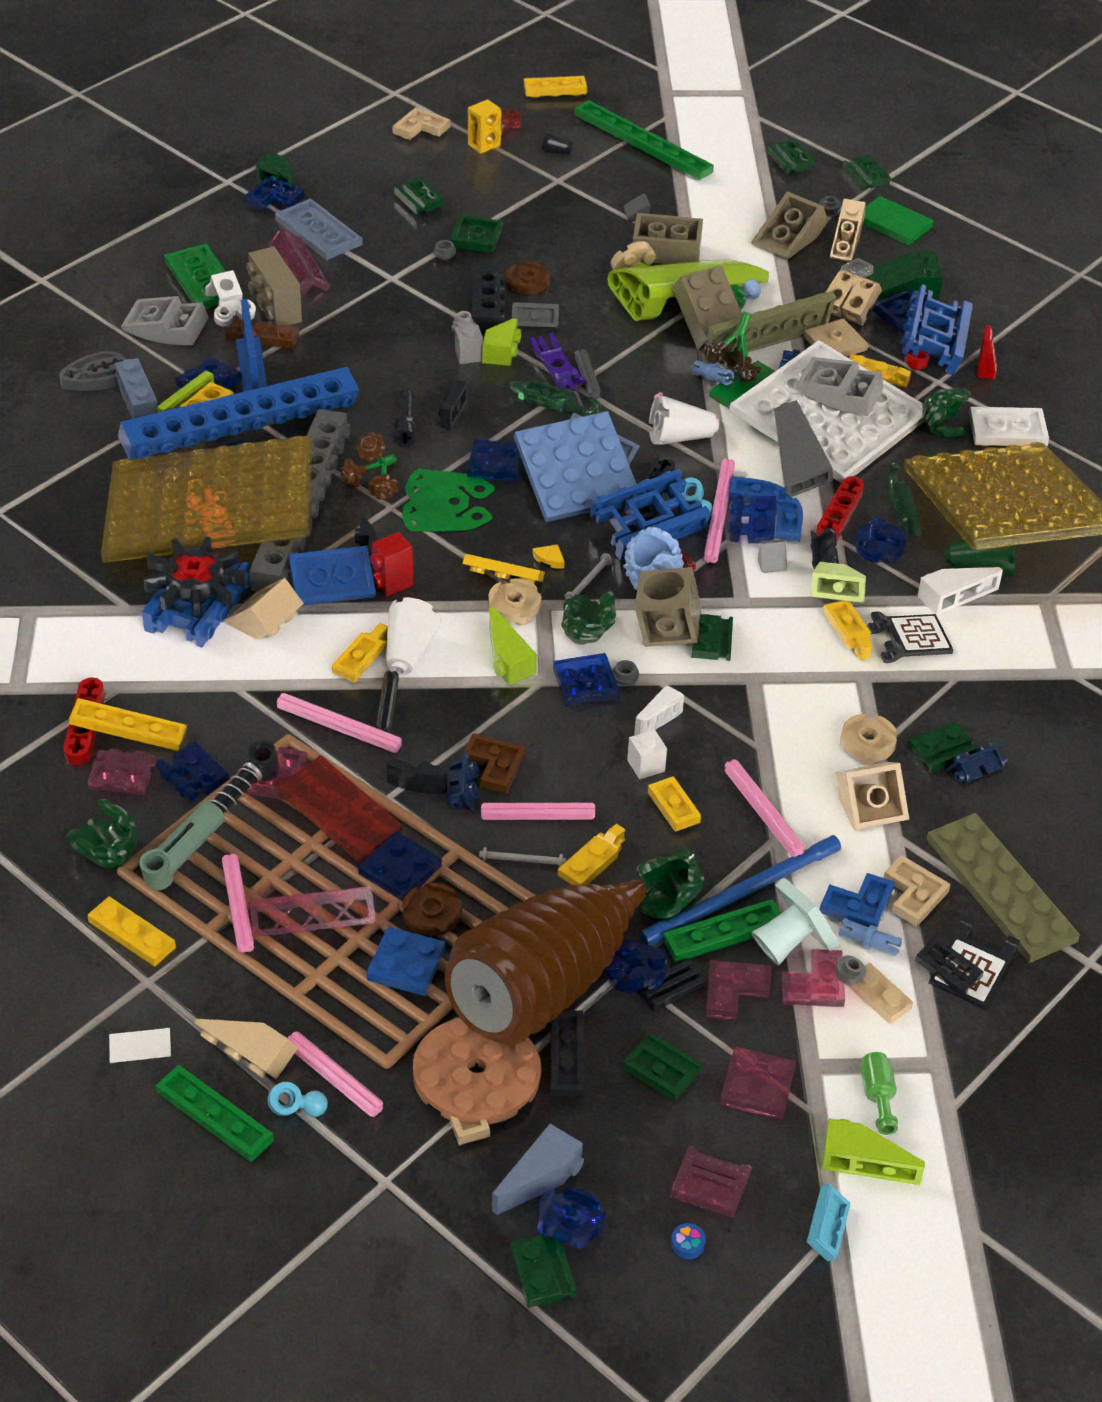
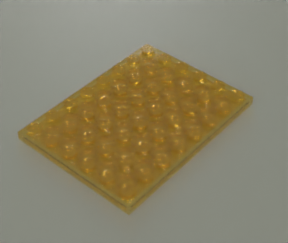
[101,436,312,563]
[904,442,1102,550]

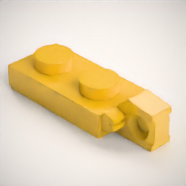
[849,354,911,388]
[823,600,873,660]
[331,622,388,683]
[558,824,626,886]

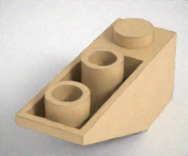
[830,199,866,262]
[194,1019,298,1079]

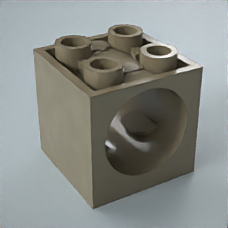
[635,567,701,647]

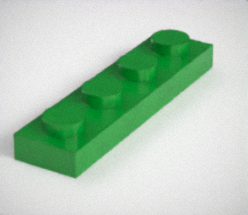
[663,899,782,963]
[156,1065,274,1163]

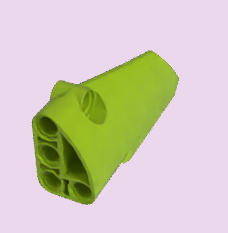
[608,259,769,321]

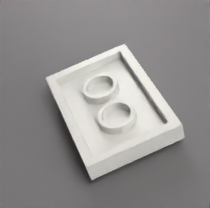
[969,407,1049,447]

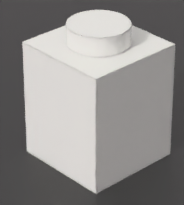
[628,729,667,780]

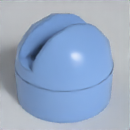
[742,279,761,300]

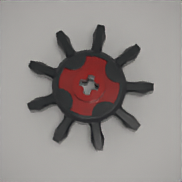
[143,536,246,616]

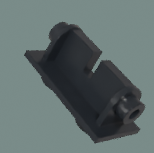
[810,528,839,569]

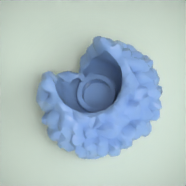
[623,527,684,590]

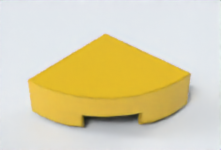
[533,545,564,569]

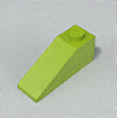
[489,606,537,685]
[822,1118,925,1185]

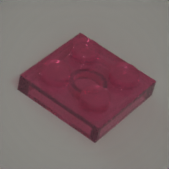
[720,1046,796,1120]

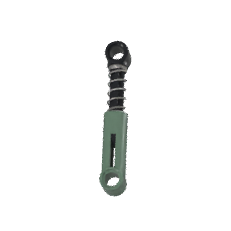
[139,741,279,890]

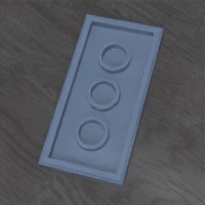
[275,198,363,260]

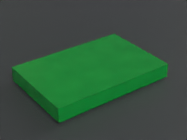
[863,196,934,246]
[709,361,775,409]

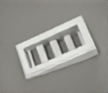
[634,686,684,735]

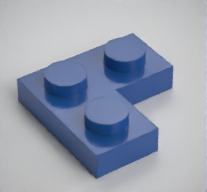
[819,873,895,928]

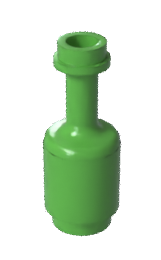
[860,1052,898,1135]

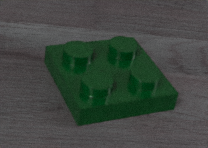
[450,215,503,253]

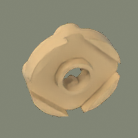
[611,242,656,270]
[488,579,541,626]
[840,714,897,765]

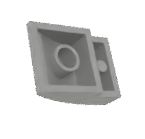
[121,296,208,345]
[796,357,883,416]

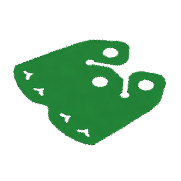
[402,469,495,532]

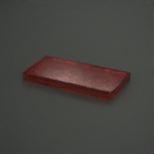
[278,755,403,864]

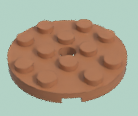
[413,1018,541,1124]

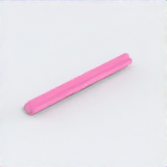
[704,458,735,564]

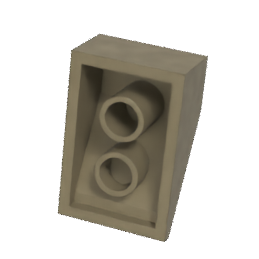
[751,191,828,260]

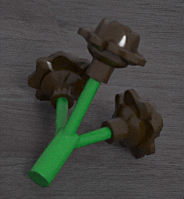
[703,312,761,382]

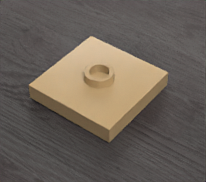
[804,318,868,357]

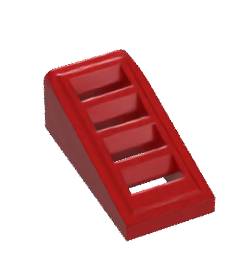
[977,325,997,379]

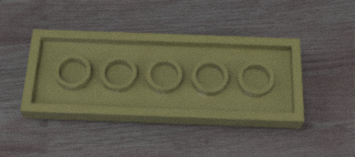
[702,291,836,364]
[926,813,1080,963]

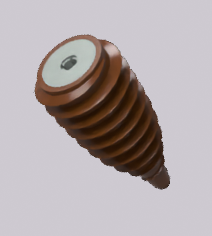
[445,880,647,1045]

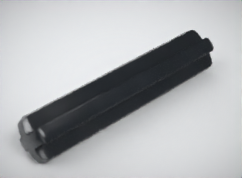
[375,670,399,734]

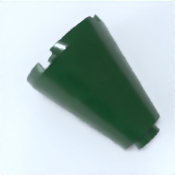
[945,524,1016,576]

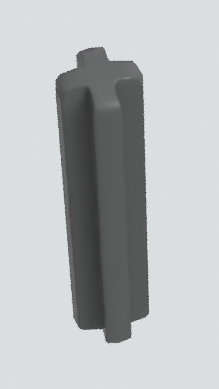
[575,349,601,400]

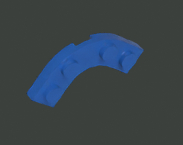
[729,476,803,542]

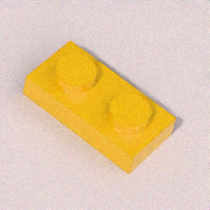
[648,776,701,832]

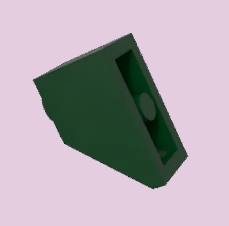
[256,152,295,195]

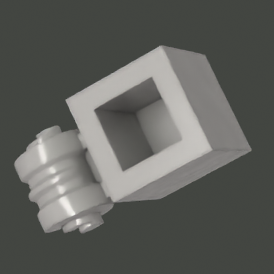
[452,311,483,364]

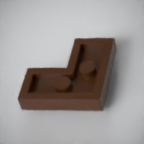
[464,733,526,794]

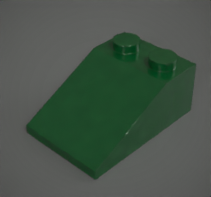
[867,250,943,300]

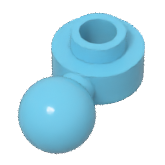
[681,477,713,515]
[267,1082,328,1117]

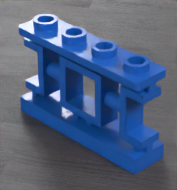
[900,284,973,375]
[590,469,711,561]
[142,546,250,648]

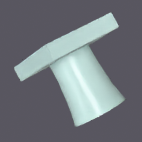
[751,878,839,966]

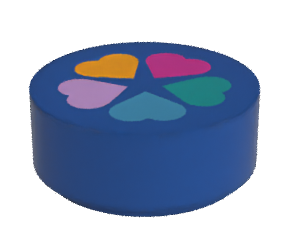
[671,1223,706,1259]

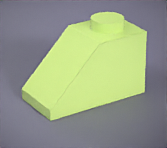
[812,562,866,603]

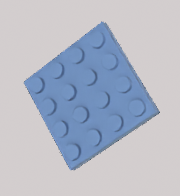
[514,411,636,522]

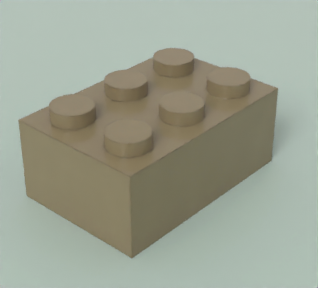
[633,213,703,264]
[246,246,302,325]
[672,265,742,350]

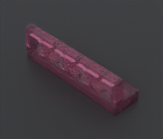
[268,227,330,297]
[250,886,375,937]

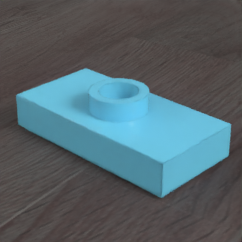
[807,1184,851,1261]

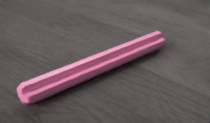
[277,693,402,753]
[725,759,804,857]

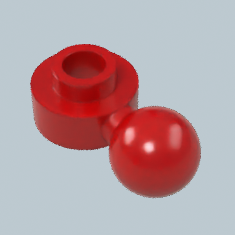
[904,338,930,370]

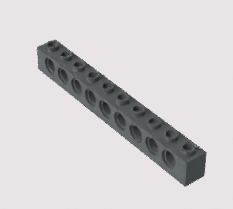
[249,409,351,592]

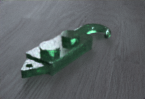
[510,378,601,416]
[888,463,921,537]

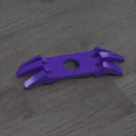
[529,332,586,391]

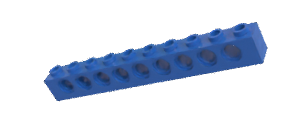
[118,367,359,460]

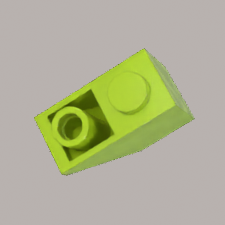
[482,319,521,366]

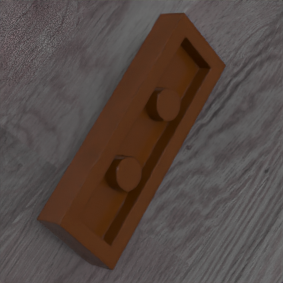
[225,319,299,349]

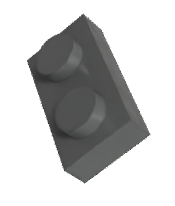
[512,302,559,329]

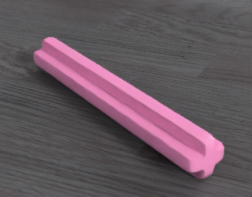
[481,803,595,820]
[222,854,254,953]
[287,1031,383,1117]

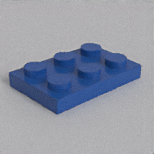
[288,546,376,606]

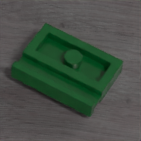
[767,139,815,174]
[843,155,890,190]
[394,177,444,215]
[691,614,733,661]
[908,721,979,773]
[623,1032,702,1102]
[510,1231,576,1308]

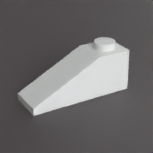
[917,567,1003,615]

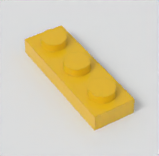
[524,76,587,98]
[463,554,545,584]
[88,897,176,967]

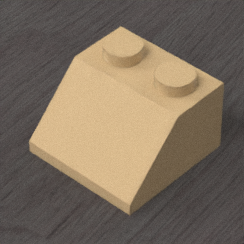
[225,578,304,639]
[835,762,909,830]

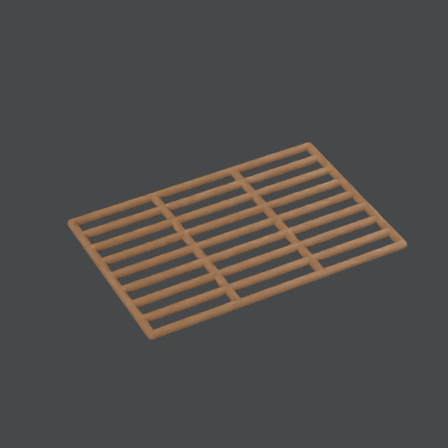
[117,734,535,1069]

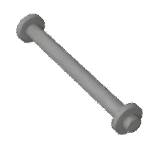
[565,553,613,599]
[479,847,566,868]

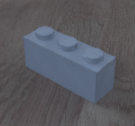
[114,358,158,419]

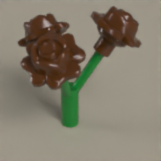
[340,432,398,500]

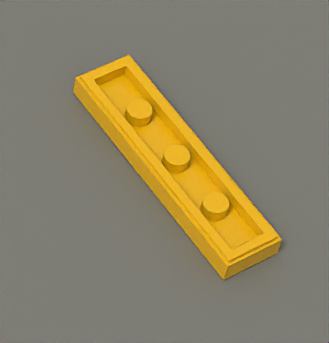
[69,698,187,751]

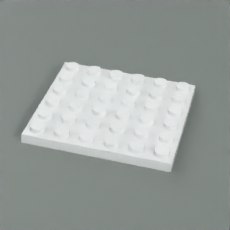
[729,340,924,483]

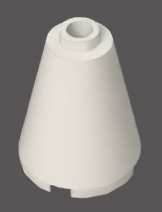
[649,396,719,445]
[386,597,442,675]

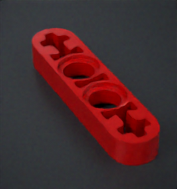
[816,476,864,541]
[64,677,105,766]

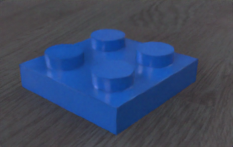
[366,927,446,996]

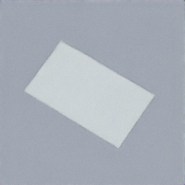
[109,1028,171,1063]

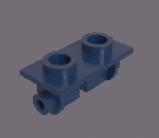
[946,742,1008,784]
[448,751,480,812]

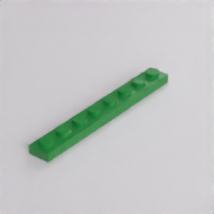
[575,100,714,180]

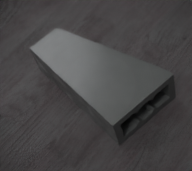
[774,400,833,497]

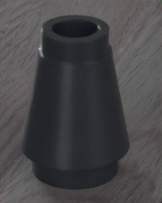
[541,131,573,154]

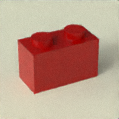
[370,532,413,597]

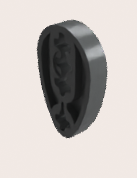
[59,351,126,391]

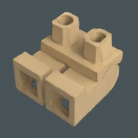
[825,270,882,326]

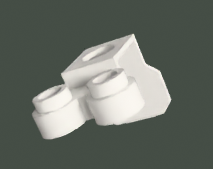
[205,270,256,326]

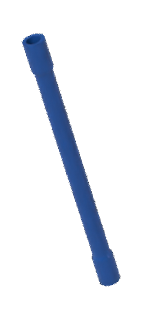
[639,835,841,948]

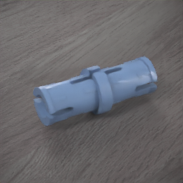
[692,360,734,385]
[838,918,902,957]

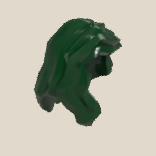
[922,387,971,438]
[561,588,616,645]
[66,799,139,869]
[636,849,704,919]

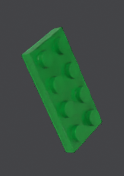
[164,244,226,309]

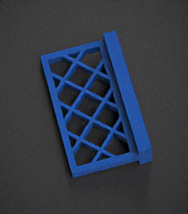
[236,299,267,392]

